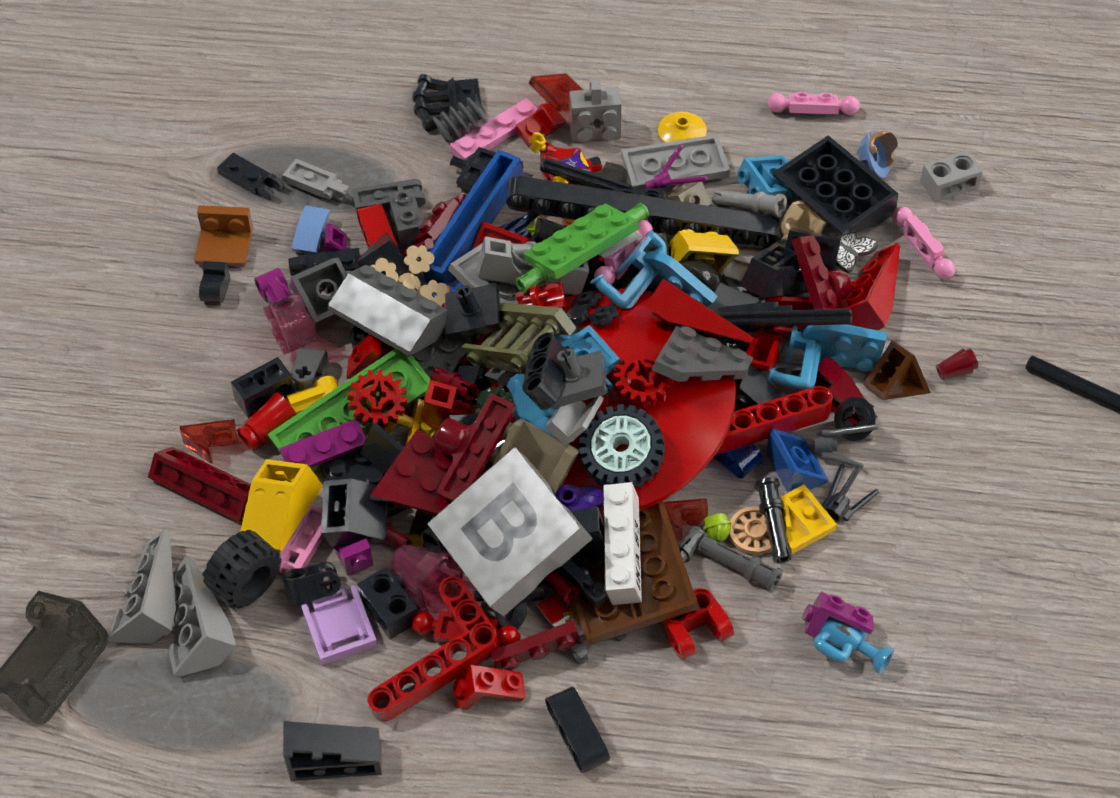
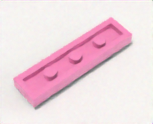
[450,98,537,160]

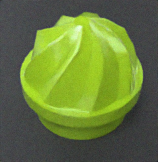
[703,513,731,542]

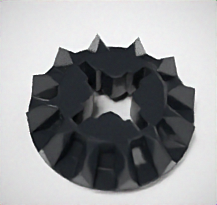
[834,397,878,441]

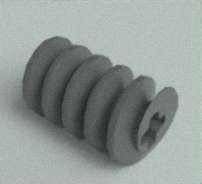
[432,94,487,142]

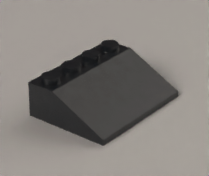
[772,135,899,236]

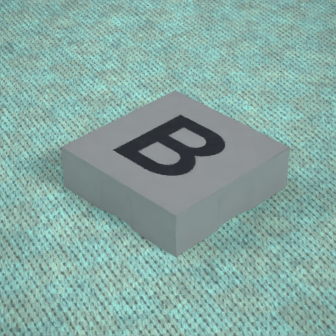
[428,447,592,616]

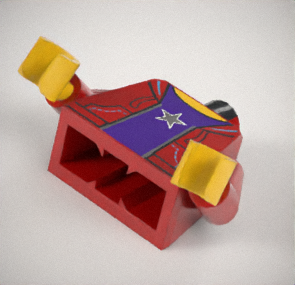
[529,132,602,186]

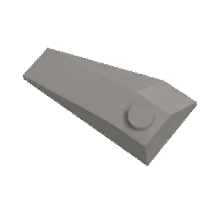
[107,528,176,643]
[169,555,236,677]

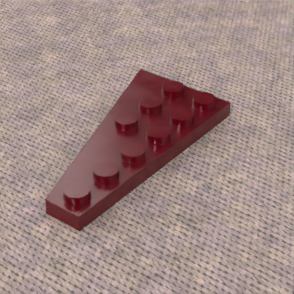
[370,429,486,516]

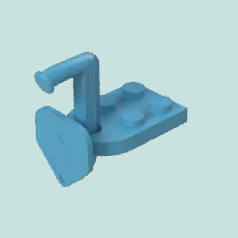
[591,230,718,310]
[767,325,887,390]

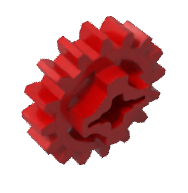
[613,350,674,408]
[347,369,408,428]

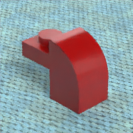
[421,380,477,431]

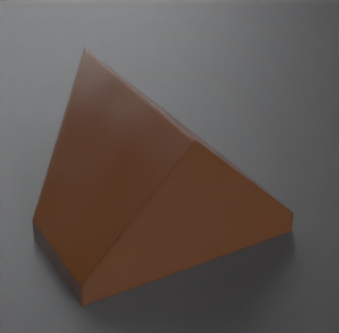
[863,340,931,400]

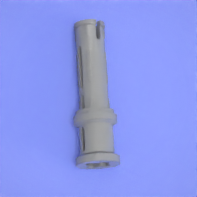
[712,189,787,217]

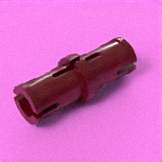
[429,367,479,401]

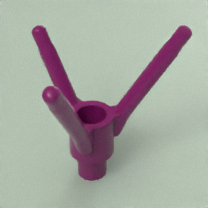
[645,145,707,189]

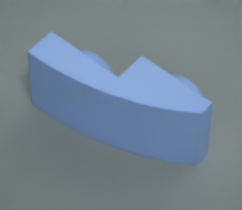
[291,205,331,254]

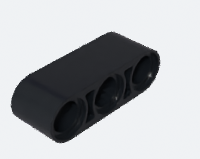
[522,332,568,410]
[545,686,610,773]

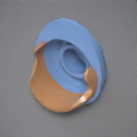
[857,131,898,179]

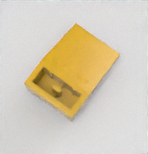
[240,459,323,552]

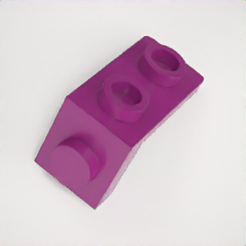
[333,539,374,576]
[802,591,874,638]

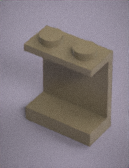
[490,418,580,495]

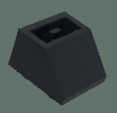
[321,478,388,546]

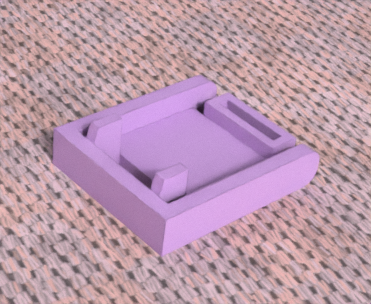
[300,585,378,666]

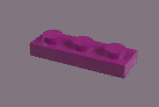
[280,419,366,468]

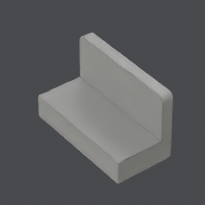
[545,396,604,446]

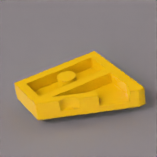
[781,484,837,555]

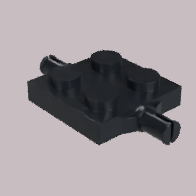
[450,147,523,191]

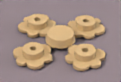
[371,245,448,306]

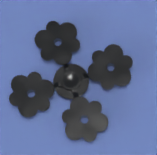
[566,291,619,335]

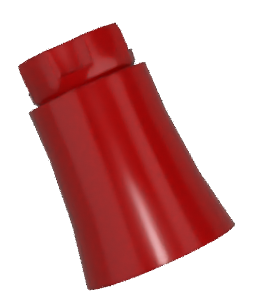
[236,392,297,451]

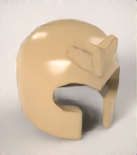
[781,201,826,241]

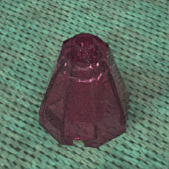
[391,545,464,610]

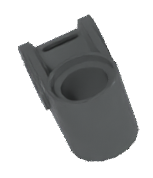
[291,346,328,393]

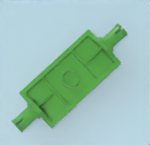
[515,203,649,293]

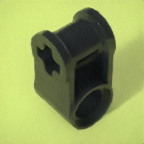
[282,562,341,605]

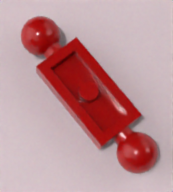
[411,610,520,647]

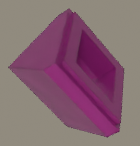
[324,223,347,252]

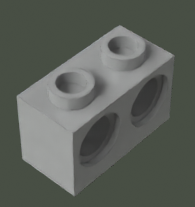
[920,151,983,202]

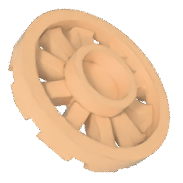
[729,506,772,556]

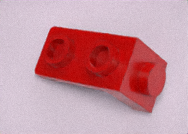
[453,665,526,710]

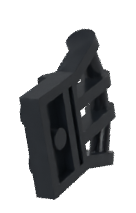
[412,74,481,132]

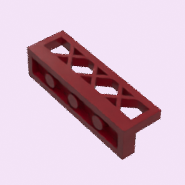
[148,447,251,522]

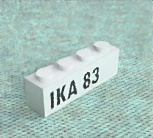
[604,482,642,605]

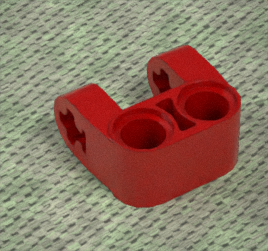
[662,588,734,660]

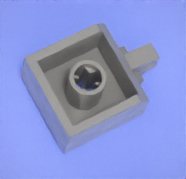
[569,79,622,142]

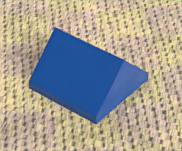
[766,428,829,493]

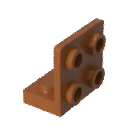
[194,205,253,267]

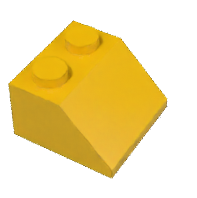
[670,230,739,274]

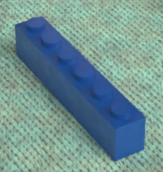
[423,149,524,283]

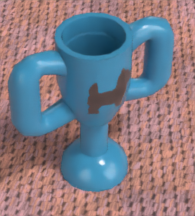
[814,616,895,674]

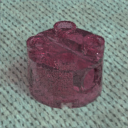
[263,293,318,355]

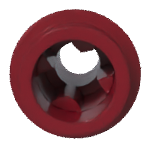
[936,348,978,380]

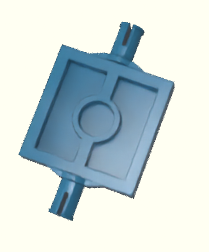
[553,325,622,393]

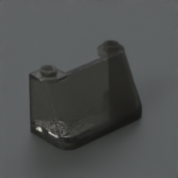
[0,590,108,725]

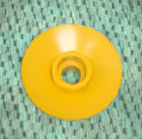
[658,112,707,143]

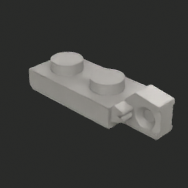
[282,159,350,203]

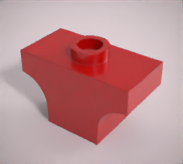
[346,334,395,379]

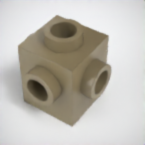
[666,182,712,206]

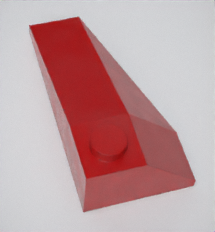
[837,243,900,331]
[645,279,758,345]

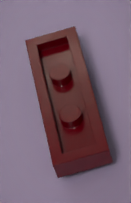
[490,620,581,670]

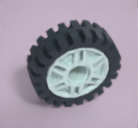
[579,404,665,489]

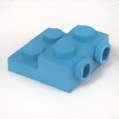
[737,155,796,198]

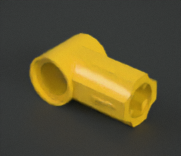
[287,376,339,414]

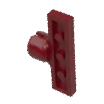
[792,235,851,310]
[434,393,517,502]

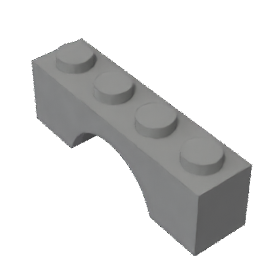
[477,237,589,295]

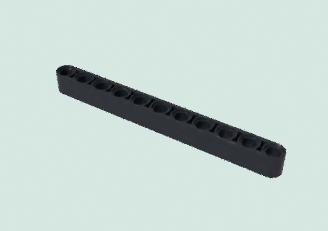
[506,176,782,250]

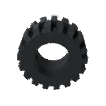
[203,530,282,609]

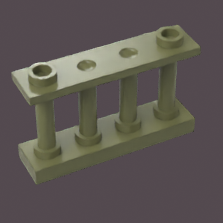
[462,303,576,374]

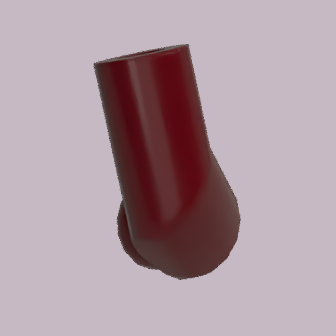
[386,517,408,550]

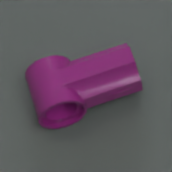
[254,268,298,318]

